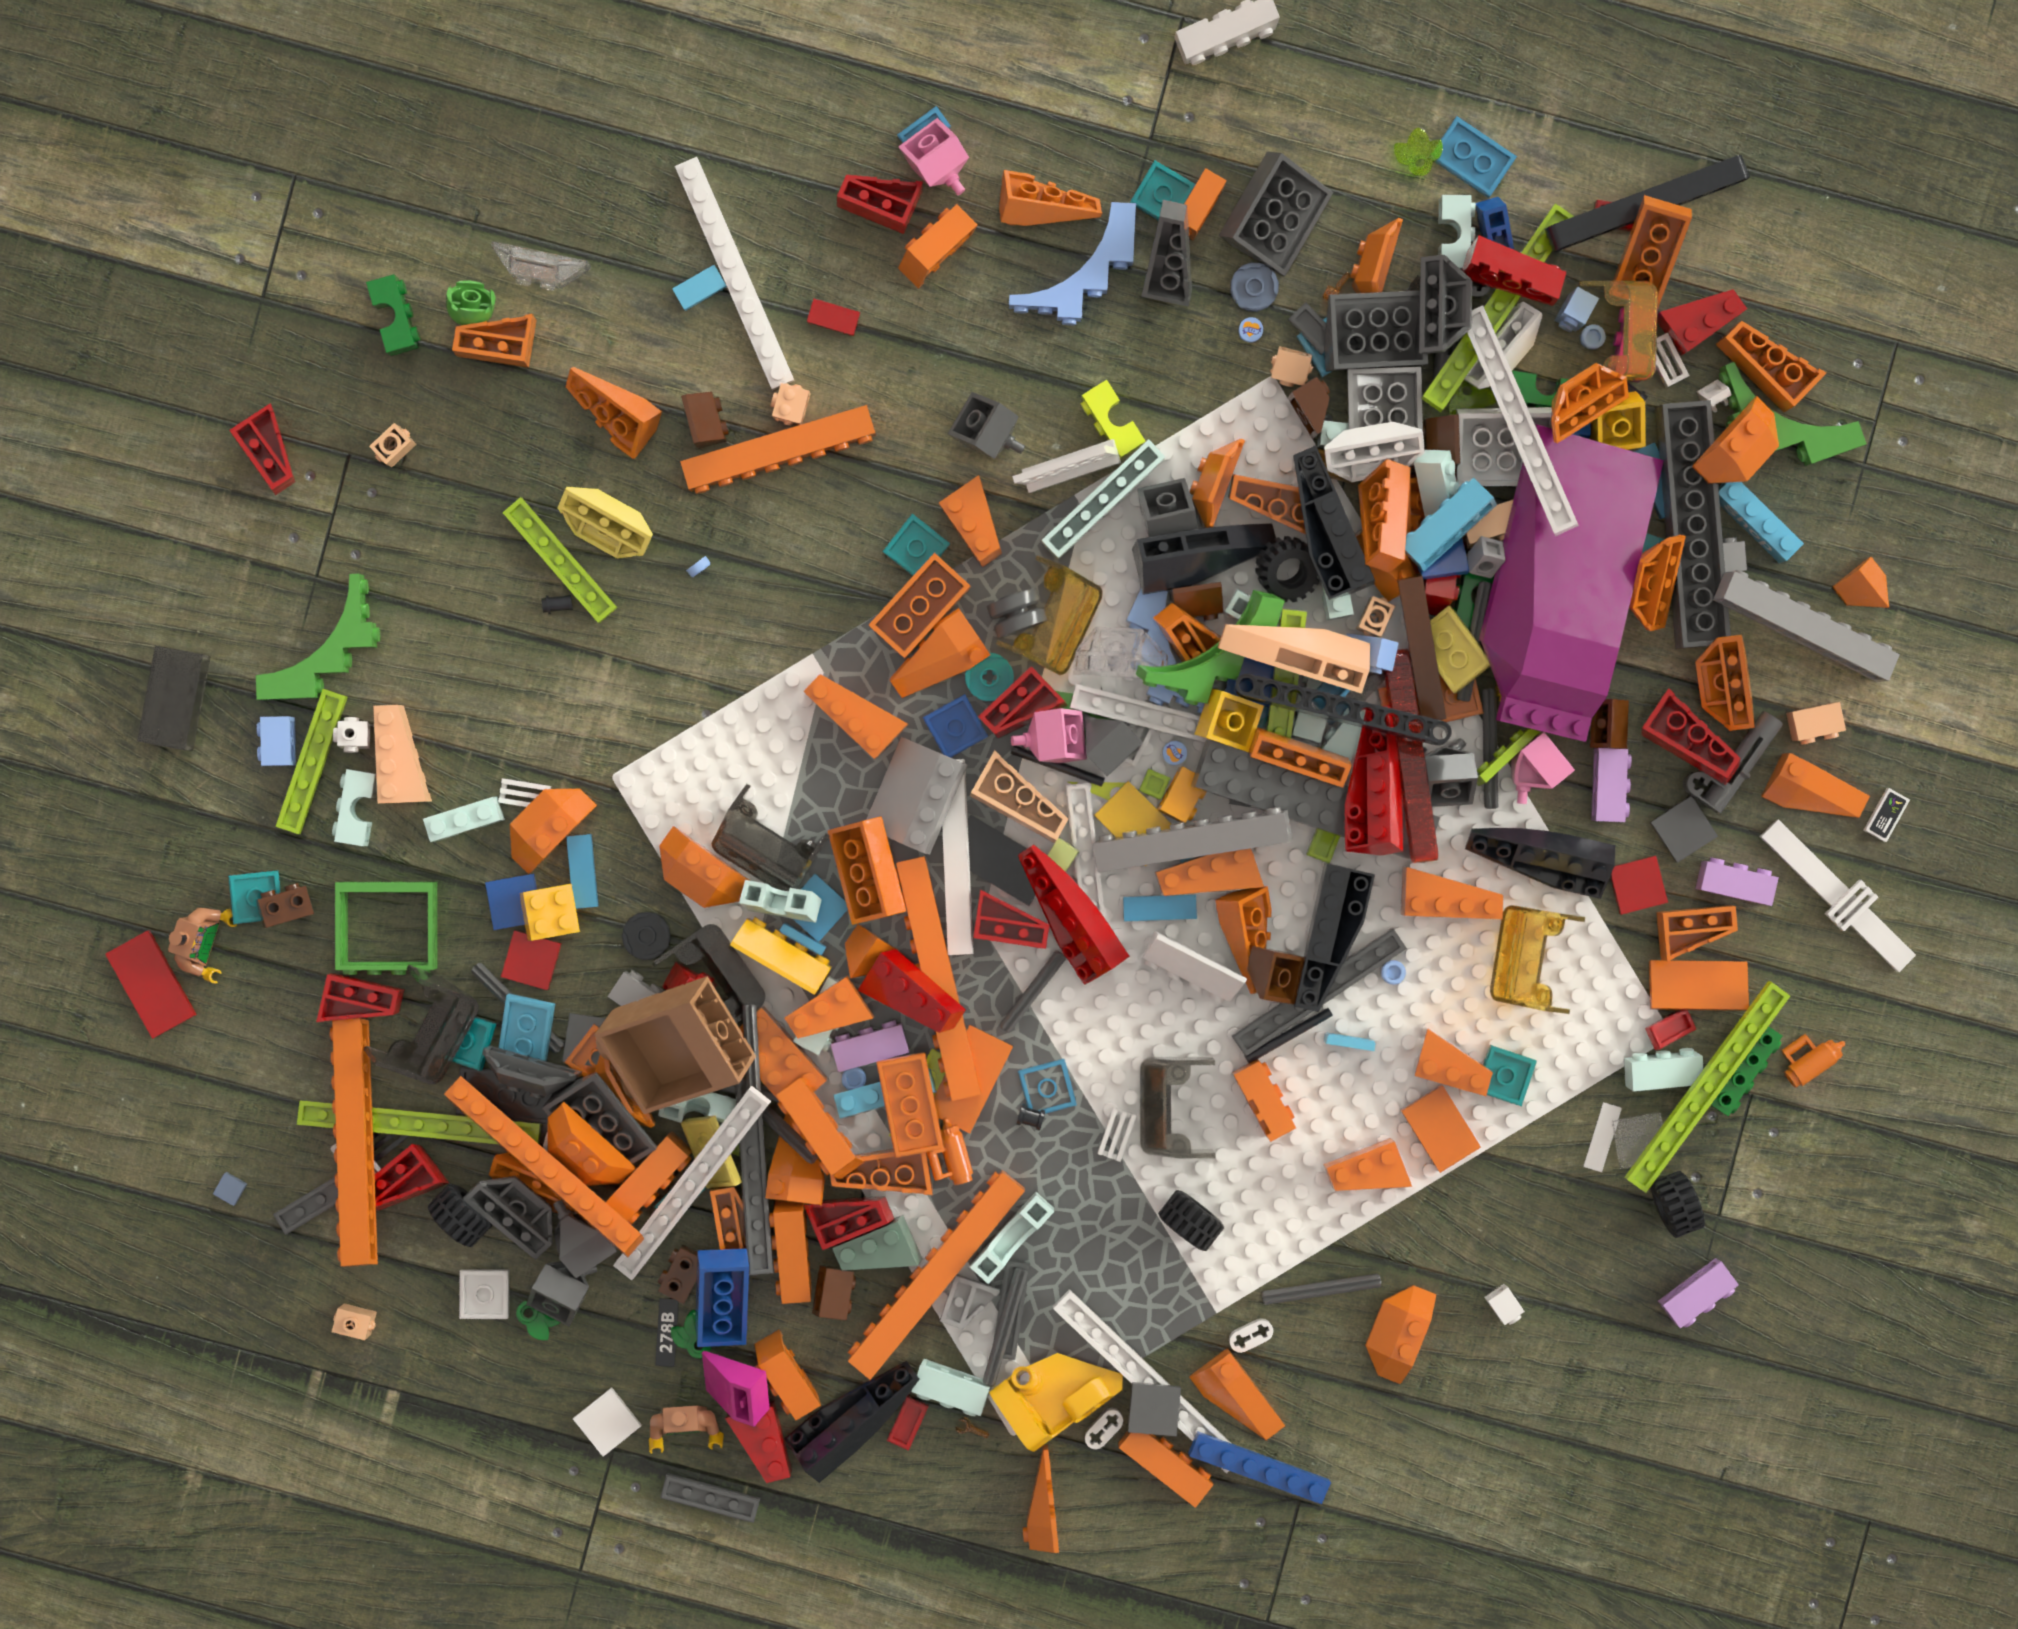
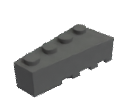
[1141,200,1192,307]

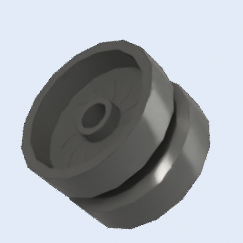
[986,588,1048,639]

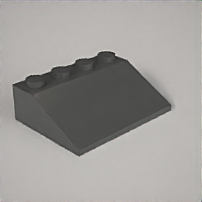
[1219,152,1334,276]
[1324,291,1428,372]
[542,1072,657,1164]

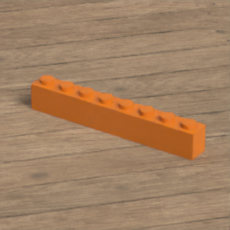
[680,405,876,494]

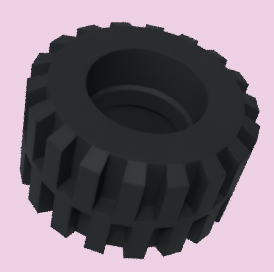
[1255,536,1320,603]
[1651,1170,1705,1238]
[428,1183,493,1247]
[1158,1190,1224,1251]

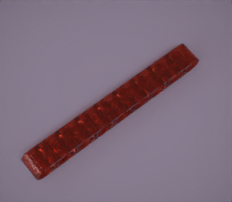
[1383,649,1438,863]

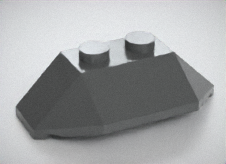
[1419,255,1472,354]
[483,1046,582,1098]
[463,1176,553,1260]

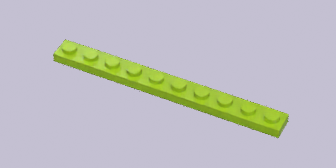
[1421,203,1574,412]
[1624,981,1790,1193]
[297,1100,542,1145]

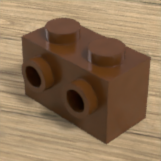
[1590,699,1629,749]
[256,883,314,928]
[657,1245,698,1304]
[812,1265,856,1320]

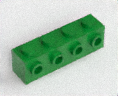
[1710,1026,1783,1117]

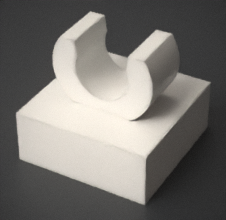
[1697,380,1732,412]

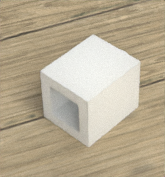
[1484,1284,1525,1325]

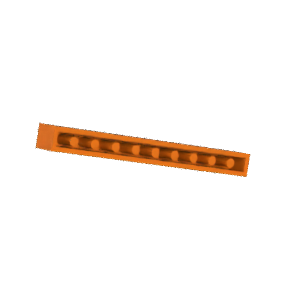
[895,856,981,1101]
[330,1018,378,1267]
[444,1076,644,1257]
[848,1170,1025,1380]

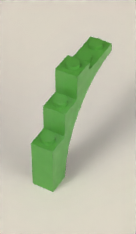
[1719,362,1866,466]
[256,574,380,700]
[1136,590,1284,705]

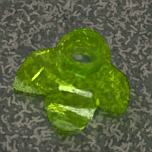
[1394,127,1443,176]
[1448,380,1496,415]

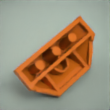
[1350,218,1403,294]
[1551,363,1629,443]
[1692,396,1779,483]
[1189,439,1245,528]
[1629,535,1686,631]
[1695,634,1755,731]
[510,788,597,874]
[659,826,751,908]
[595,1055,656,1128]
[548,1102,636,1186]
[489,1153,575,1213]
[1365,1285,1436,1384]

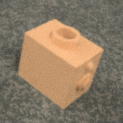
[1270,346,1313,387]
[771,383,811,426]
[369,423,417,467]
[1355,596,1395,638]
[332,1303,377,1340]

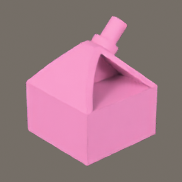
[899,118,969,196]
[1011,708,1087,763]
[1511,732,1575,804]

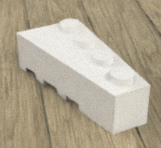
[1175,0,1280,65]

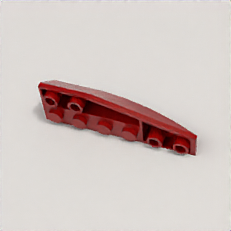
[1345,705,1403,856]
[1018,845,1130,985]

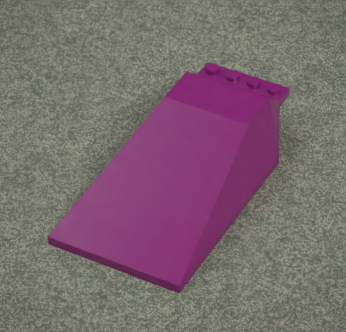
[1479,424,1664,742]

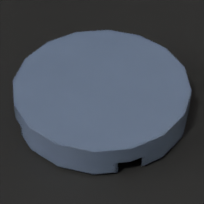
[1230,262,1279,312]

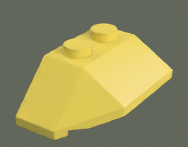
[558,487,653,558]

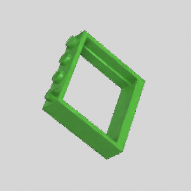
[335,882,437,975]

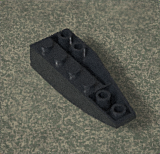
[1293,446,1375,600]
[1132,523,1276,595]
[1465,828,1616,899]
[1295,863,1375,1012]
[784,1361,919,1483]

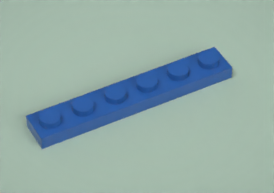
[1188,1431,1331,1504]

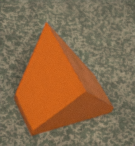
[1832,557,1889,608]
[845,923,898,979]

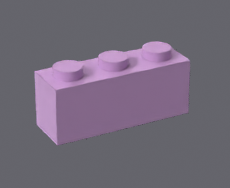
[1591,748,1632,822]
[1695,857,1779,906]
[831,1020,910,1072]
[1658,1258,1738,1328]

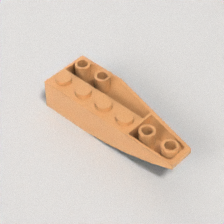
[1218,624,1370,694]

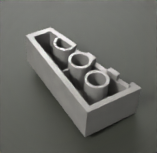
[608,970,664,1006]

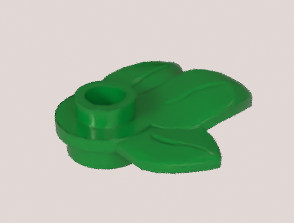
[516,1301,561,1341]
[671,1310,711,1359]

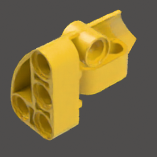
[989,1353,1123,1452]

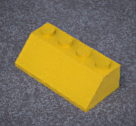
[730,916,832,995]

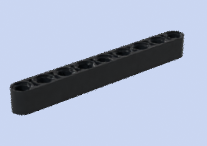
[1544,155,1750,252]
[1235,674,1452,746]

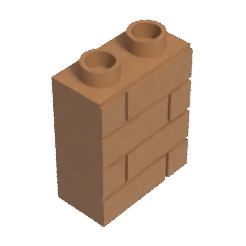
[594,976,756,1114]

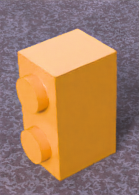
[1157,766,1207,823]

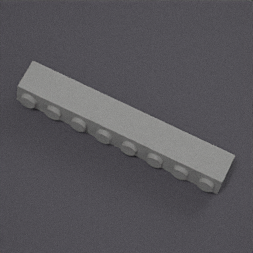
[1713,570,1900,682]
[1093,807,1293,873]

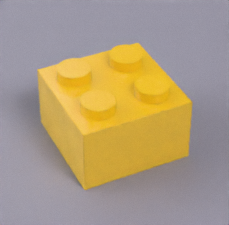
[1589,391,1646,450]
[1194,689,1264,752]
[519,884,580,941]

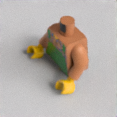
[168,908,237,983]
[649,1406,724,1454]

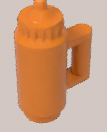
[1781,1034,1845,1088]
[926,1118,973,1185]

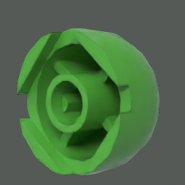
[446,280,496,326]

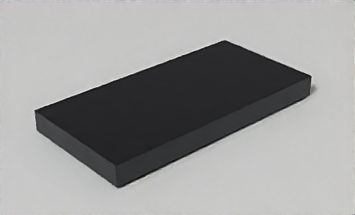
[968,815,1036,906]
[456,1066,556,1125]

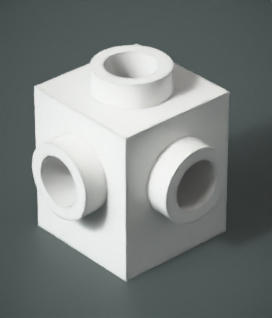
[333,717,370,753]

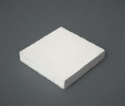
[459,1269,510,1319]
[573,1387,642,1456]

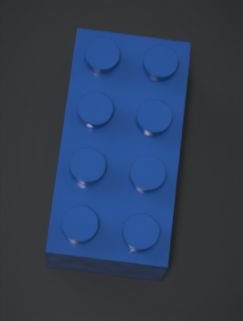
[695,1249,749,1347]

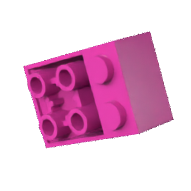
[702,1351,770,1427]

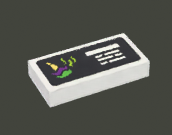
[1863,788,1910,842]

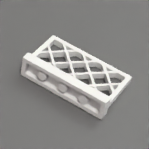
[1012,439,1121,493]

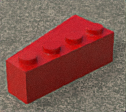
[1462,235,1566,306]
[1642,688,1741,785]
[858,949,966,1033]

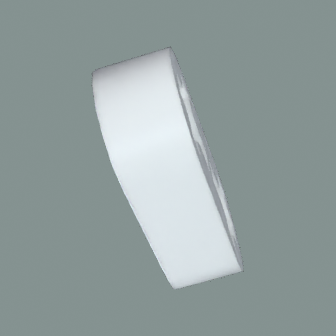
[1229,1318,1273,1353]
[1084,1408,1123,1449]

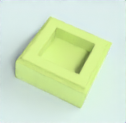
[1047,838,1080,872]

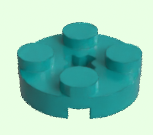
[965,653,1014,702]

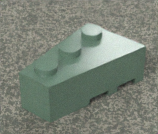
[832,1215,923,1270]

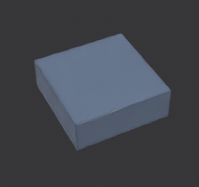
[213,1172,247,1206]

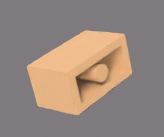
[1786,702,1846,745]

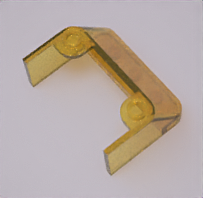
[1580,280,1658,381]
[996,555,1103,675]
[1490,905,1585,1014]

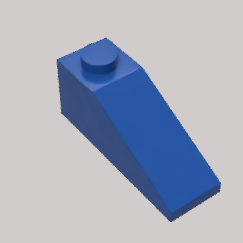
[1475,197,1514,250]

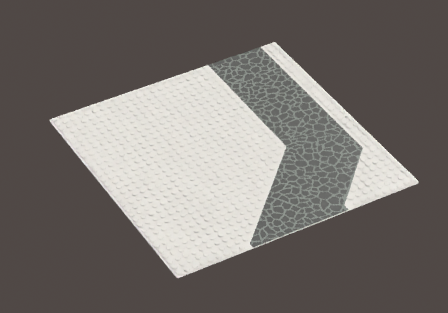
[612,376,1662,1436]

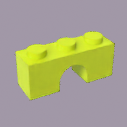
[1080,380,1146,459]

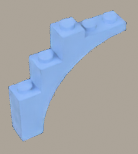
[1009,202,1136,325]
[1126,589,1205,714]

